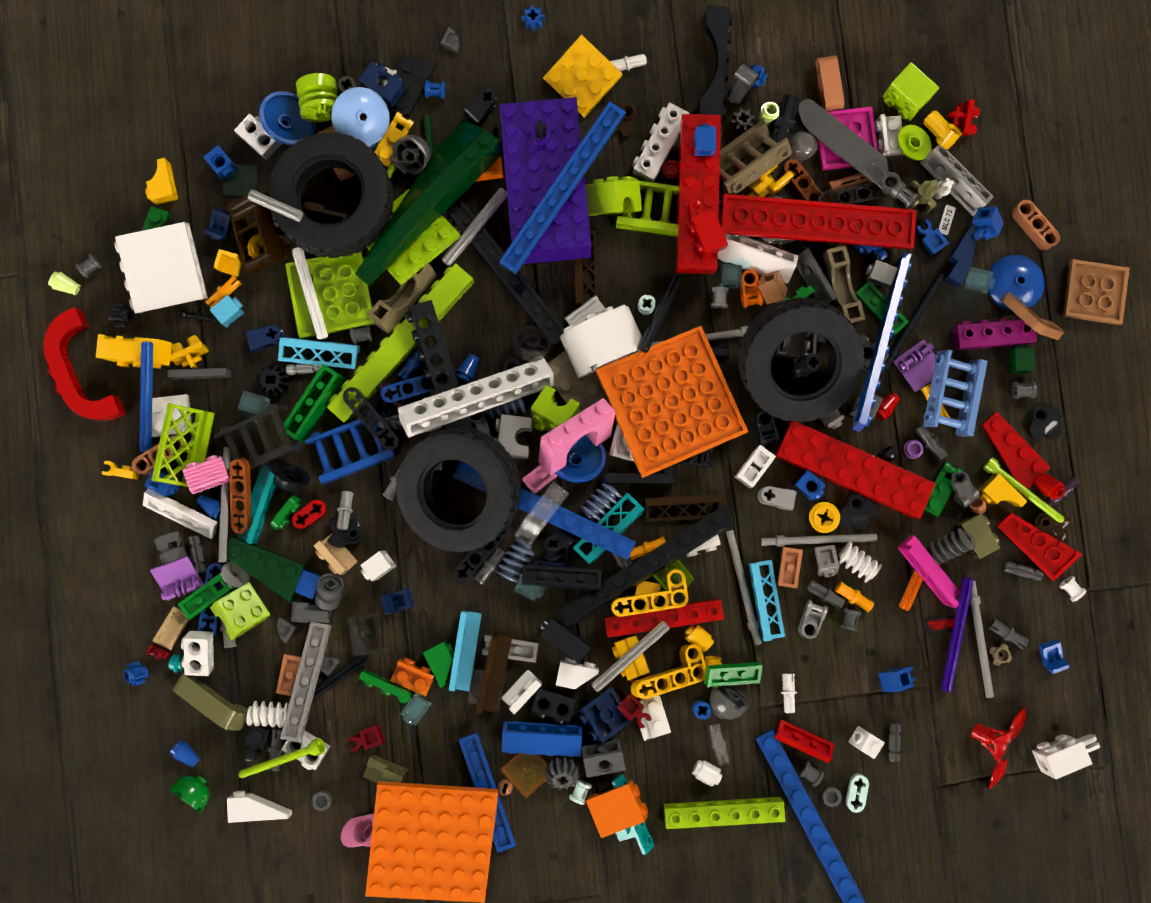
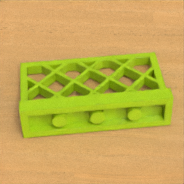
[151,403,215,487]

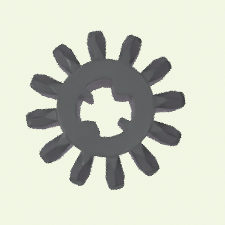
[546,757,579,791]

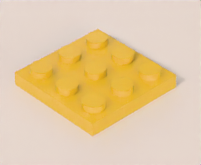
[543,34,623,118]

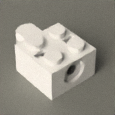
[1032,734,1100,779]

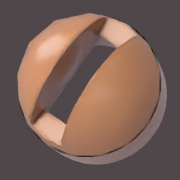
[969,497,987,514]
[497,779,513,796]

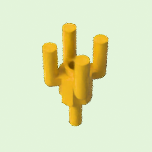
[747,164,794,197]

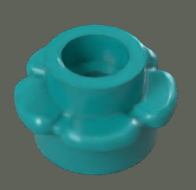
[169,654,184,673]

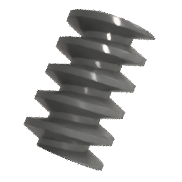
[930,528,976,565]

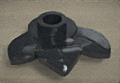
[1029,406,1064,442]
[840,494,878,531]
[327,513,364,548]

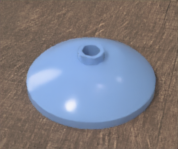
[331,87,389,146]

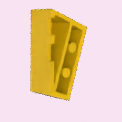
[96,334,172,369]

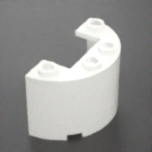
[560,304,642,379]

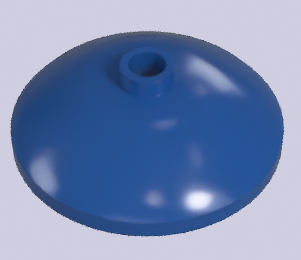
[259,91,316,145]
[986,255,1045,312]
[555,435,606,482]

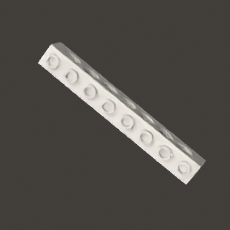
[398,358,554,438]

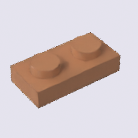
[777,547,803,588]
[276,654,301,696]

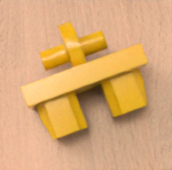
[170,335,209,369]

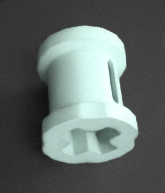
[638,295,656,315]
[569,779,592,805]

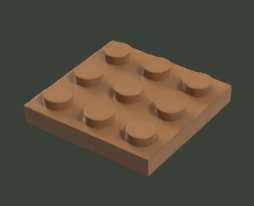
[1063,259,1130,325]

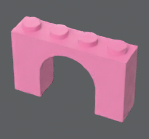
[538,398,616,476]

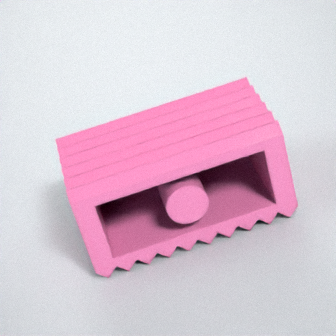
[182,455,230,494]

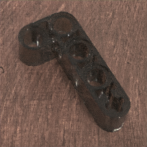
[815,182,890,205]

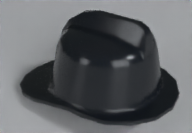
[268,460,310,492]

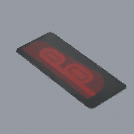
[924,616,955,634]

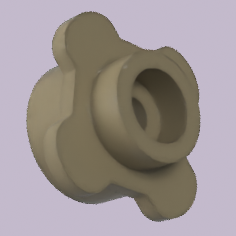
[989,644,1012,666]

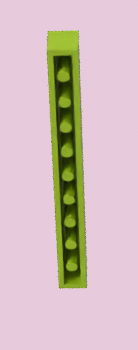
[327,263,474,424]

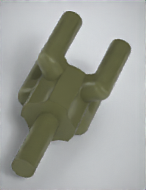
[904,180,938,214]

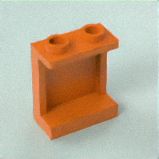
[586,780,648,838]

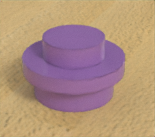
[903,440,923,459]

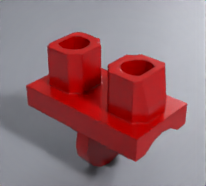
[948,99,980,137]

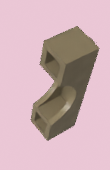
[823,245,865,325]
[367,263,437,334]

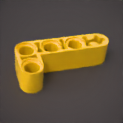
[611,569,688,617]
[631,644,707,699]

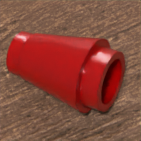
[875,392,900,421]

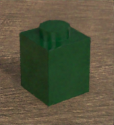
[1009,344,1035,373]

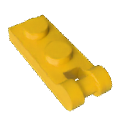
[375,112,414,168]

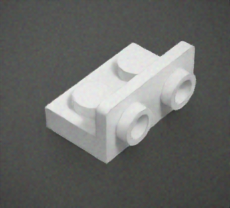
[875,114,904,156]
[502,670,542,715]

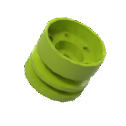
[296,73,338,122]

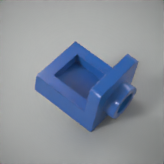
[1039,639,1070,674]

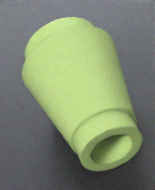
[758,102,779,124]
[48,271,81,295]

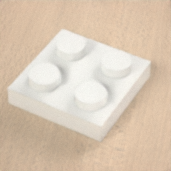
[152,394,192,437]

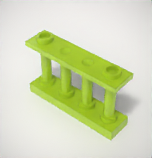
[616,177,678,236]

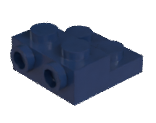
[577,687,633,743]

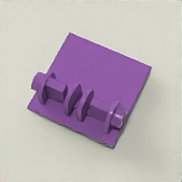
[893,339,936,392]
[150,556,204,601]

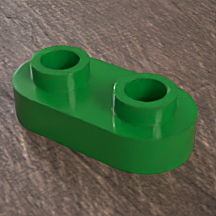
[270,495,301,531]

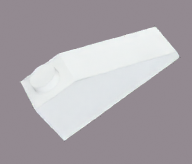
[227,791,292,823]

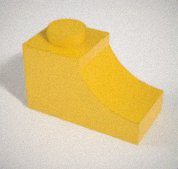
[145,158,178,205]
[978,474,1027,507]

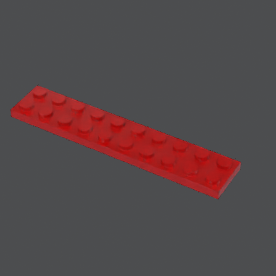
[721,194,916,250]

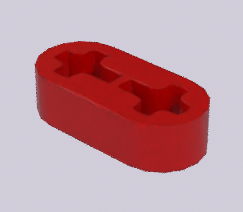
[292,500,327,529]

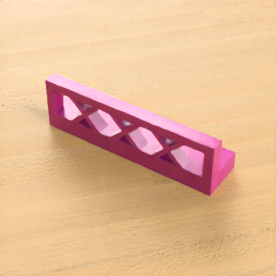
[898,535,960,608]

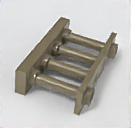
[720,120,793,195]

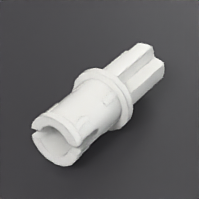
[610,54,647,71]
[933,178,954,199]
[781,674,797,713]

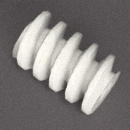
[838,541,882,583]
[247,701,289,728]

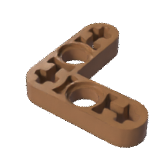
[1001,292,1065,340]

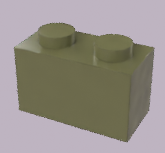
[955,514,1000,559]

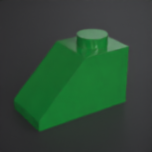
[423,640,455,688]

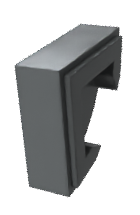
[440,27,460,54]
[277,616,297,643]
[320,657,341,677]

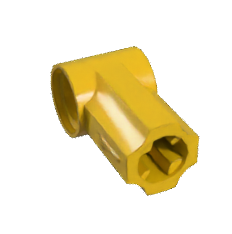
[923,110,962,150]

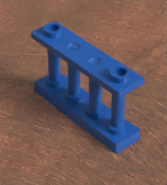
[305,412,396,484]

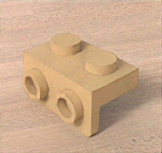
[314,534,358,575]

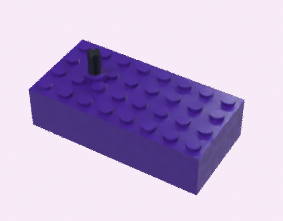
[499,97,591,264]

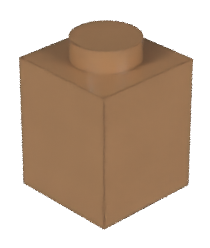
[758,270,787,304]

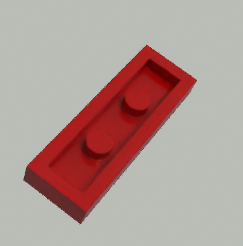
[775,719,834,763]

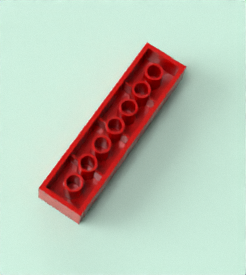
[676,114,721,274]
[774,421,936,519]

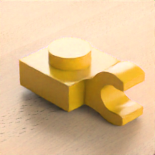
[102,461,140,480]

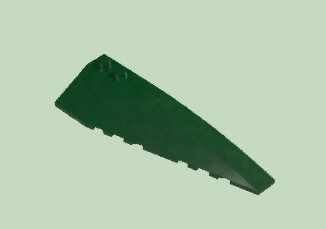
[355,121,504,286]

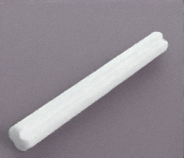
[292,247,328,340]

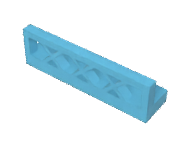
[278,337,360,369]
[748,560,785,642]
[449,610,482,691]

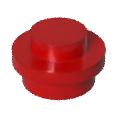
[662,160,679,179]

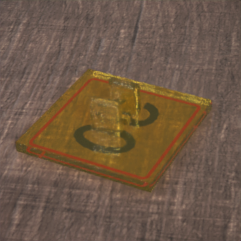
[500,753,549,799]

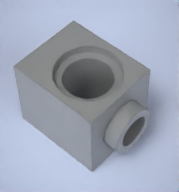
[865,260,898,289]

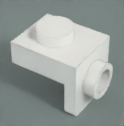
[849,726,885,759]

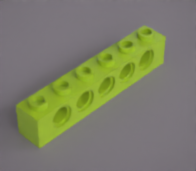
[663,797,785,829]

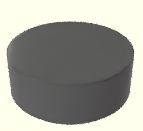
[821,786,842,807]
[312,790,333,811]

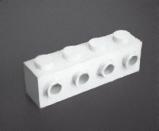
[632,102,689,183]
[717,234,798,284]

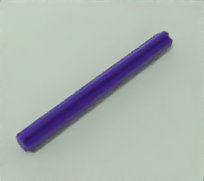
[941,577,973,692]

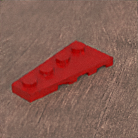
[981,411,1051,494]
[996,513,1082,581]

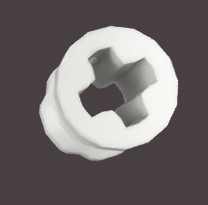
[1059,576,1086,602]

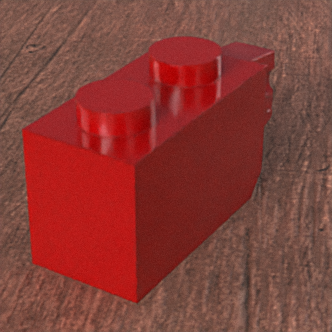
[688,199,728,257]

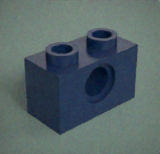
[358,61,406,108]

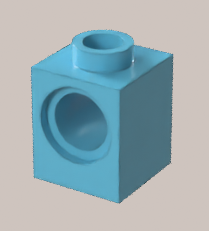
[210,295,244,327]

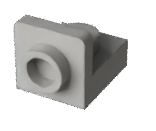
[818,410,845,430]
[814,545,839,577]

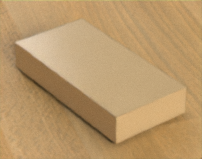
[153,607,189,650]

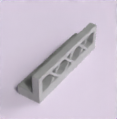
[920,145,994,217]

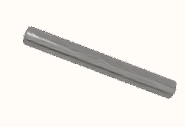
[442,188,507,266]
[592,621,669,692]

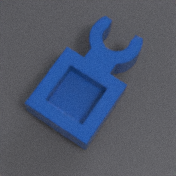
[915,220,949,256]

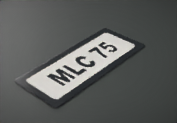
[937,202,958,237]

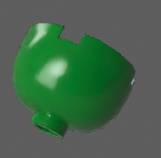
[169,775,210,813]

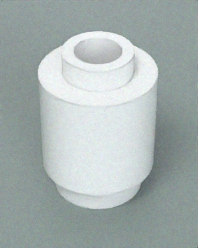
[692,760,722,787]

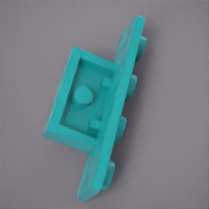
[612,774,654,855]

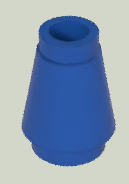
[456,354,479,384]
[197,494,221,520]
[170,740,200,768]

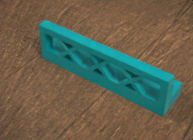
[237,464,277,544]
[573,492,645,565]

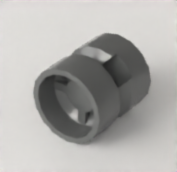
[154,531,187,565]
[315,574,344,610]

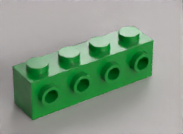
[280,364,345,443]

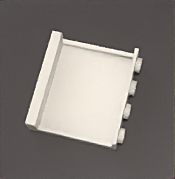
[114,222,208,313]

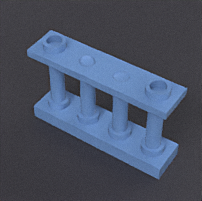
[923,350,988,437]

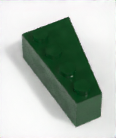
[227,537,308,602]

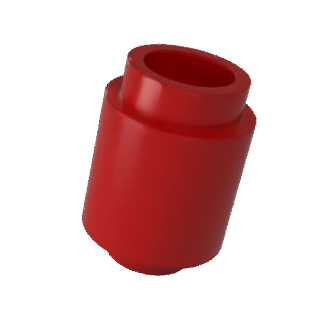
[1034,473,1065,500]

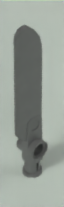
[799,99,919,209]

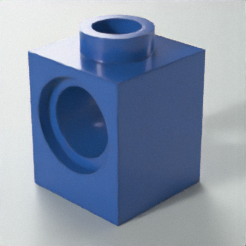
[694,124,716,156]
[204,145,238,180]
[792,470,826,500]

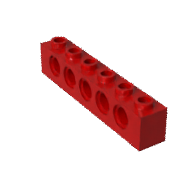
[604,599,724,638]

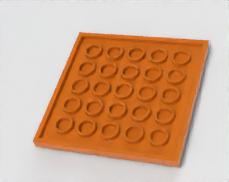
[595,326,748,478]
[365,781,498,903]

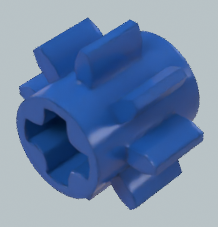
[521,5,545,32]
[751,65,768,89]
[123,661,149,687]

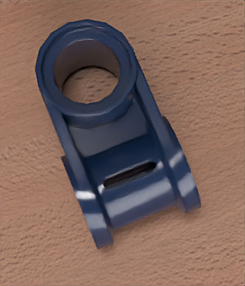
[245,325,285,352]

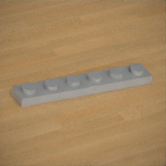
[280,622,331,743]

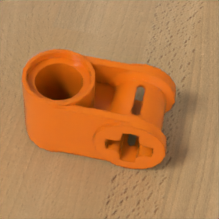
[739,270,763,308]

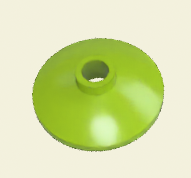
[897,125,932,160]

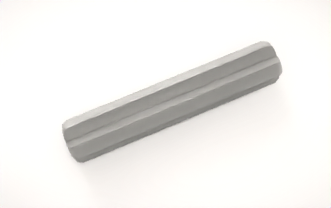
[248,190,303,222]

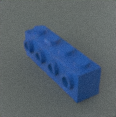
[502,721,582,757]

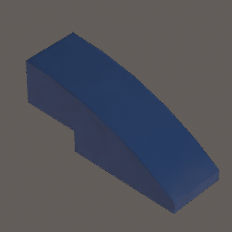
[943,225,976,288]

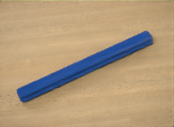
[140,341,153,453]

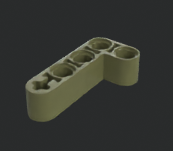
[173,672,248,730]

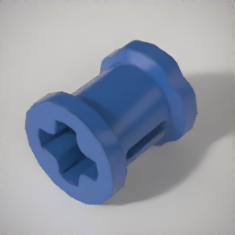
[425,80,446,99]
[692,699,711,720]

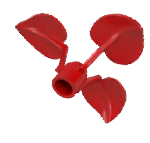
[971,706,1026,789]

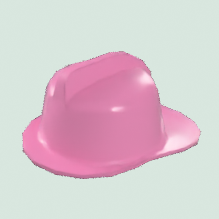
[341,814,374,847]

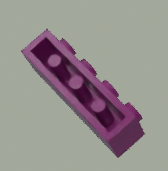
[952,317,1037,351]

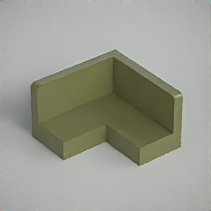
[363,754,408,783]

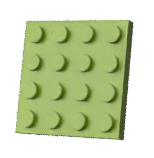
[367,190,461,285]
[285,251,375,339]

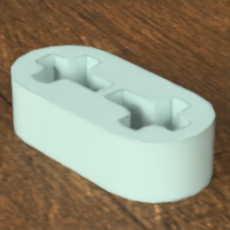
[846,774,869,813]

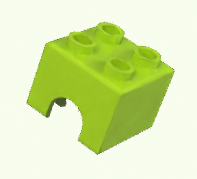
[882,62,939,121]
[585,176,642,216]
[531,385,580,432]
[210,582,270,641]

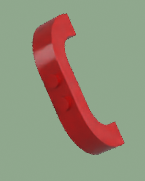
[43,307,126,421]

